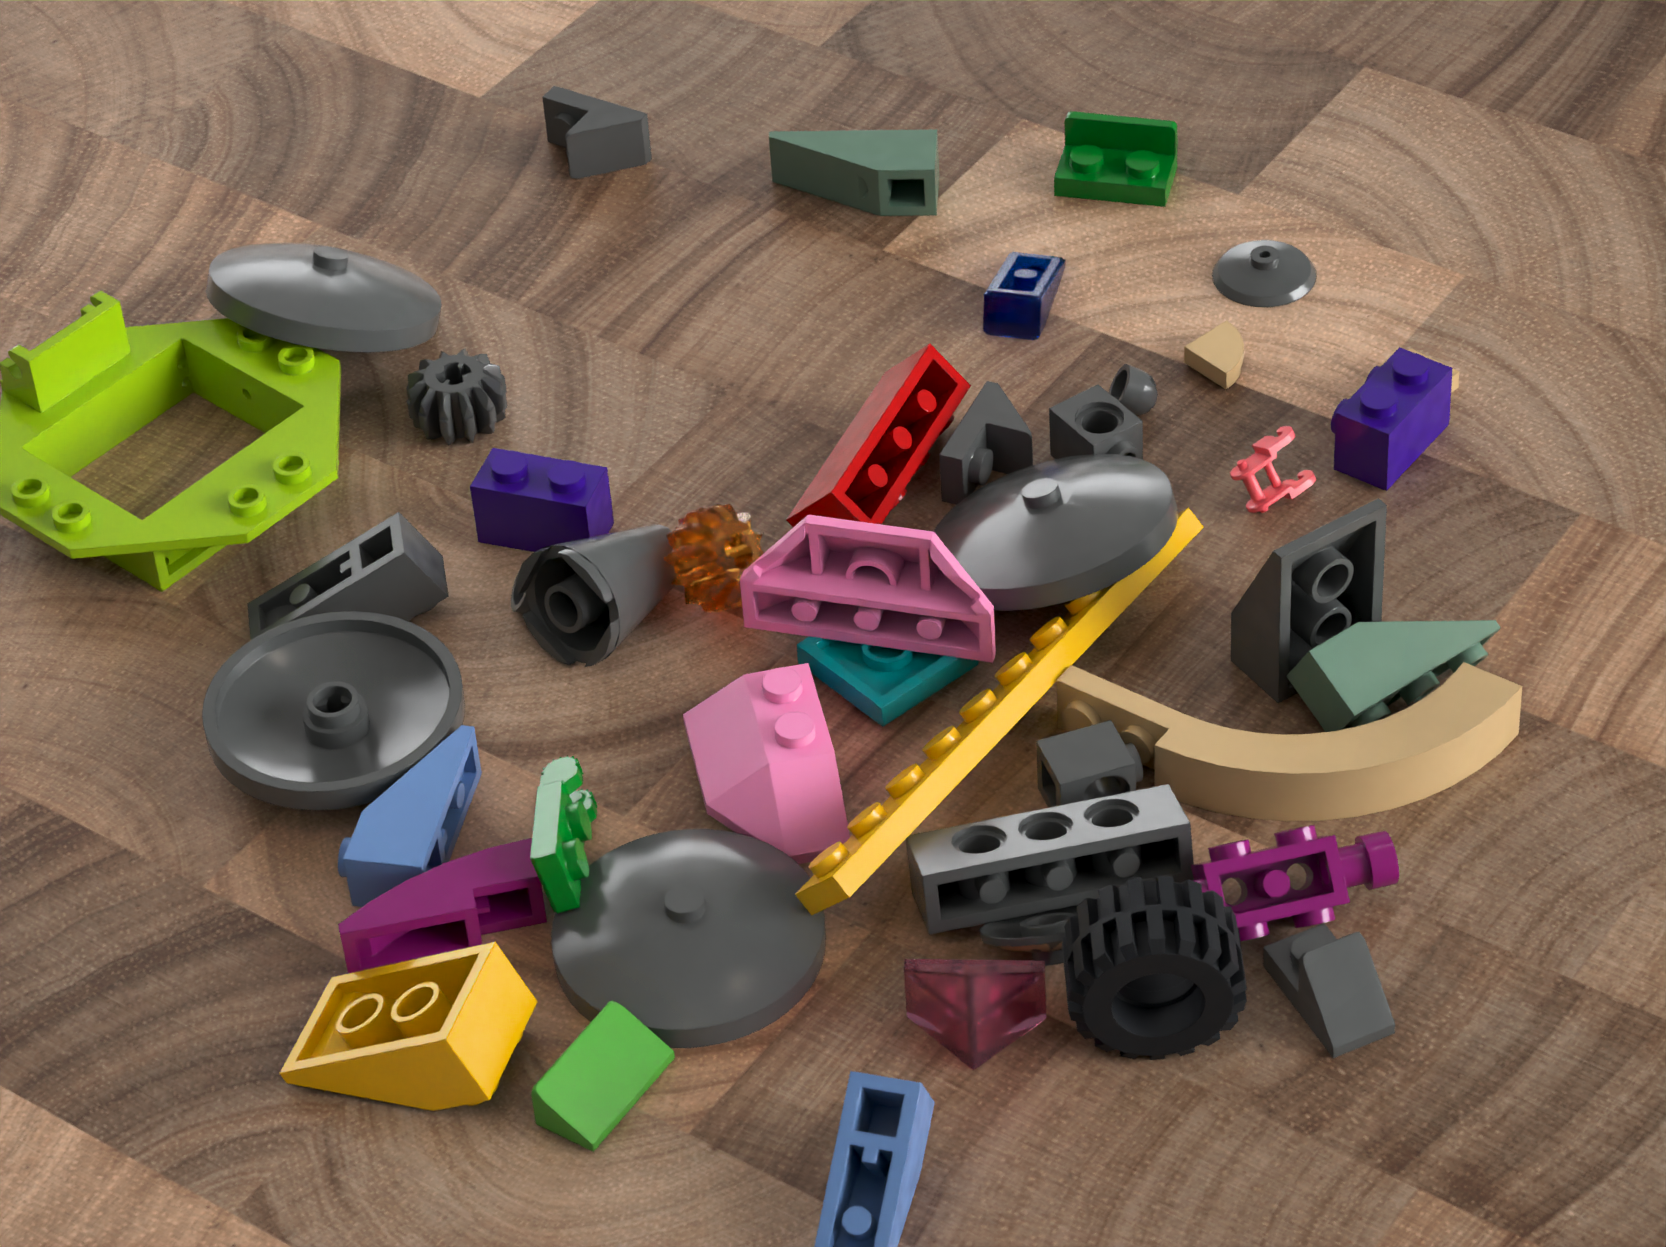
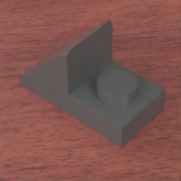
[542,86,652,179]
[939,381,1033,505]
[1263,923,1395,1058]

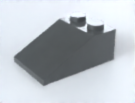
[1231,498,1387,703]

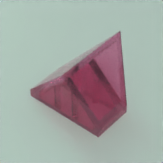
[904,959,1047,1070]

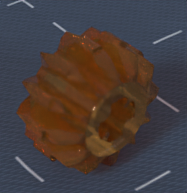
[664,504,765,613]

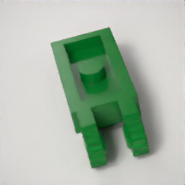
[530,755,598,913]

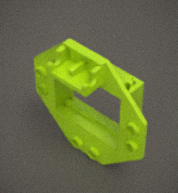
[0,291,341,592]

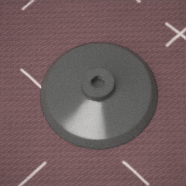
[1212,240,1317,307]

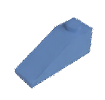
[338,725,482,907]
[814,1071,935,1247]

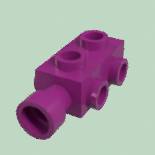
[1191,825,1399,941]

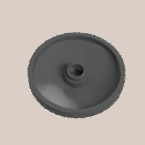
[206,243,442,352]
[934,454,1178,611]
[202,611,465,810]
[551,829,826,1048]

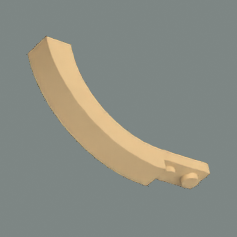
[1057,662,1522,821]

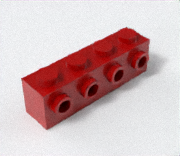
[786,343,971,527]

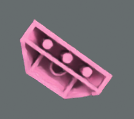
[740,515,996,663]
[683,663,850,864]

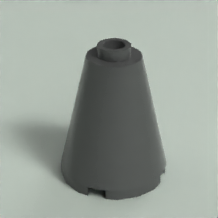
[516,524,688,667]

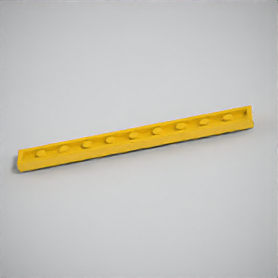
[795,508,1204,915]

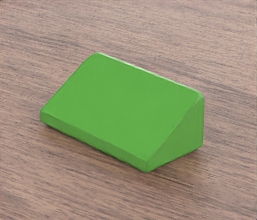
[531,1000,675,1152]

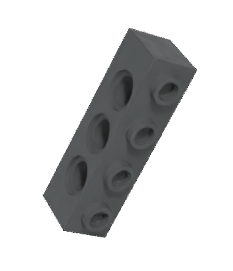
[906,784,1194,935]

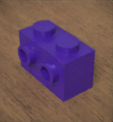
[1331,347,1453,491]
[470,448,614,552]

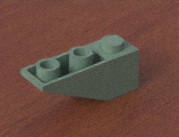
[769,129,939,216]
[1286,620,1501,732]

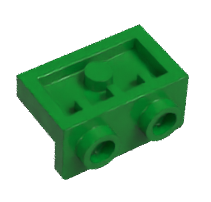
[1054,111,1177,207]

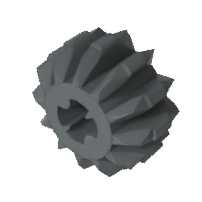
[406,348,507,445]

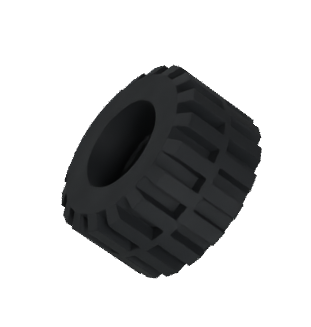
[1062,876,1247,1060]

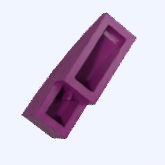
[338,838,547,973]

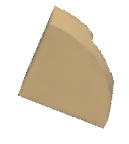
[1184,320,1244,389]

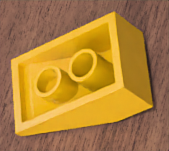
[279,942,538,1111]

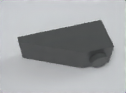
[247,512,449,640]

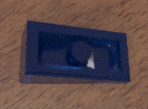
[983,252,1066,340]

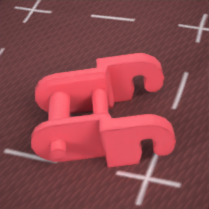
[1230,426,1316,513]

